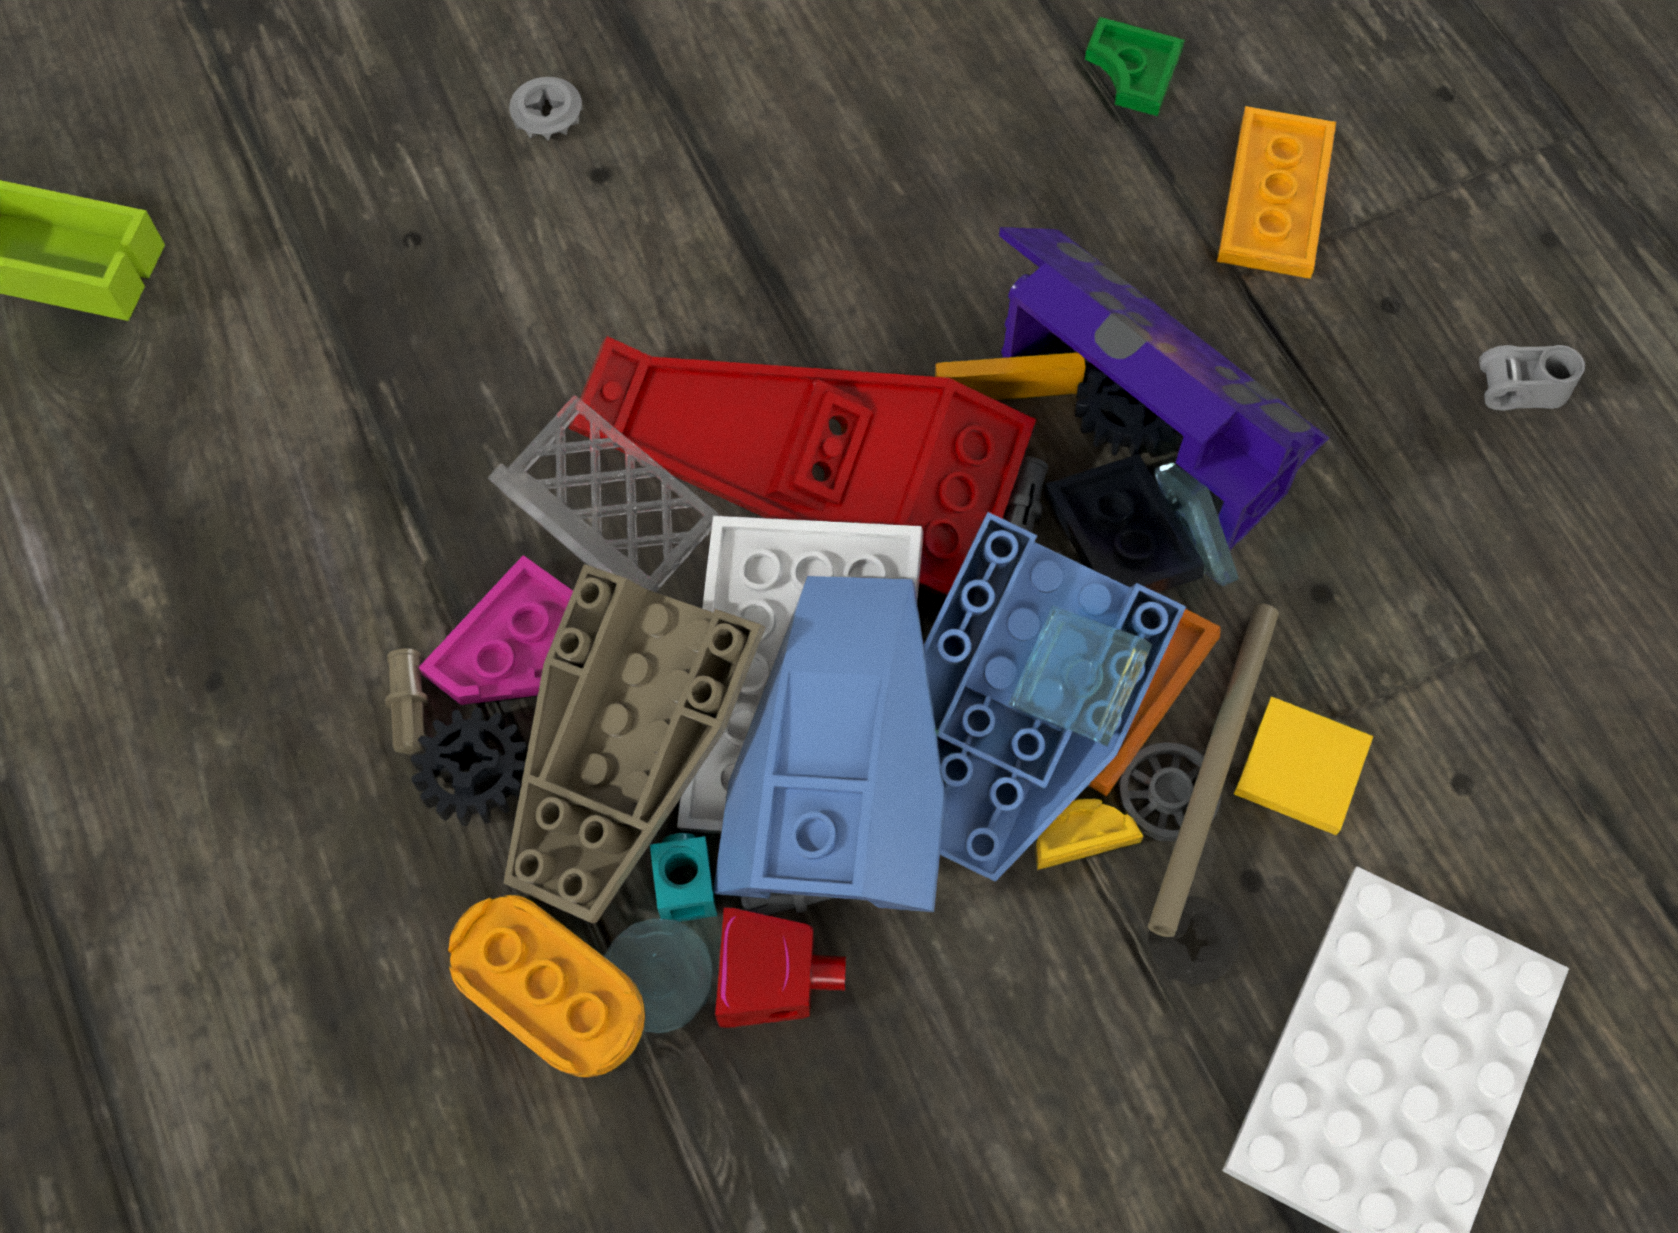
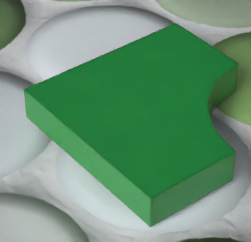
[1085,17,1185,116]

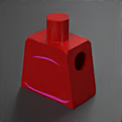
[715,907,846,1028]

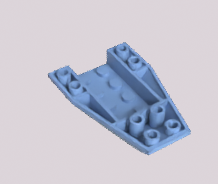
[713,576,946,912]

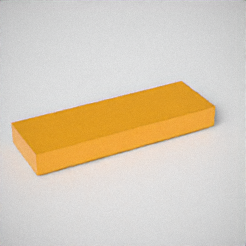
[935,352,1086,400]

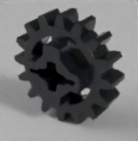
[1074,368,1175,456]
[411,708,528,826]

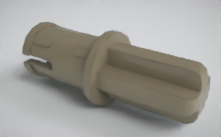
[385,648,428,755]

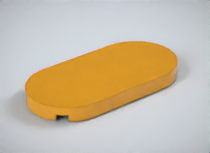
[448,895,645,1077]

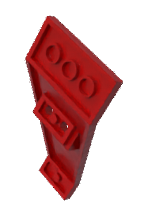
[568,336,1036,599]

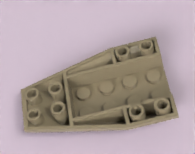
[503,564,766,924]

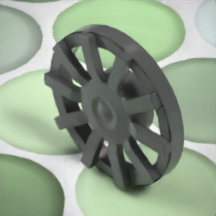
[1118,742,1221,841]

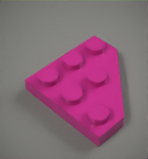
[418,555,573,705]

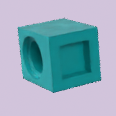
[650,833,717,924]

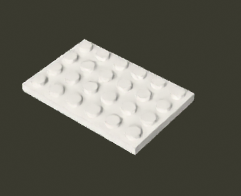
[677,516,923,834]
[1222,867,1569,1233]

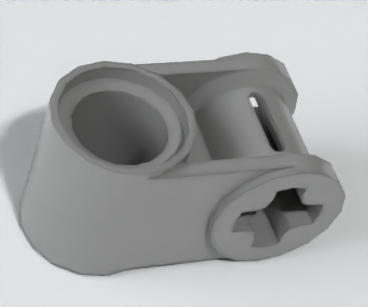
[1479,345,1585,411]

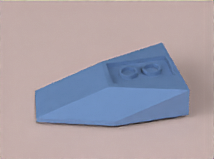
[924,512,1186,882]

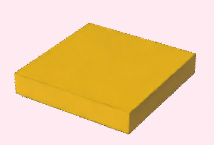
[1234,696,1373,836]

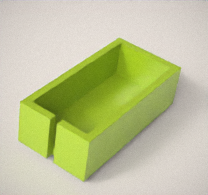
[0,180,165,321]

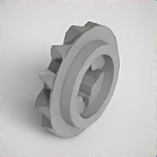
[509,77,583,141]

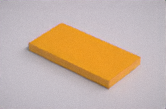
[1217,106,1336,279]

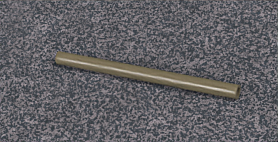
[1148,604,1279,937]

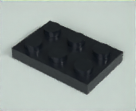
[1046,454,1205,593]

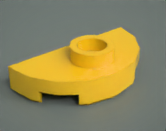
[1035,798,1144,870]

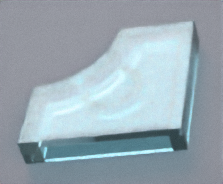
[1154,462,1239,586]

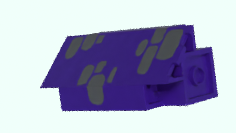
[999,227,1330,557]

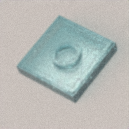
[1008,605,1152,747]

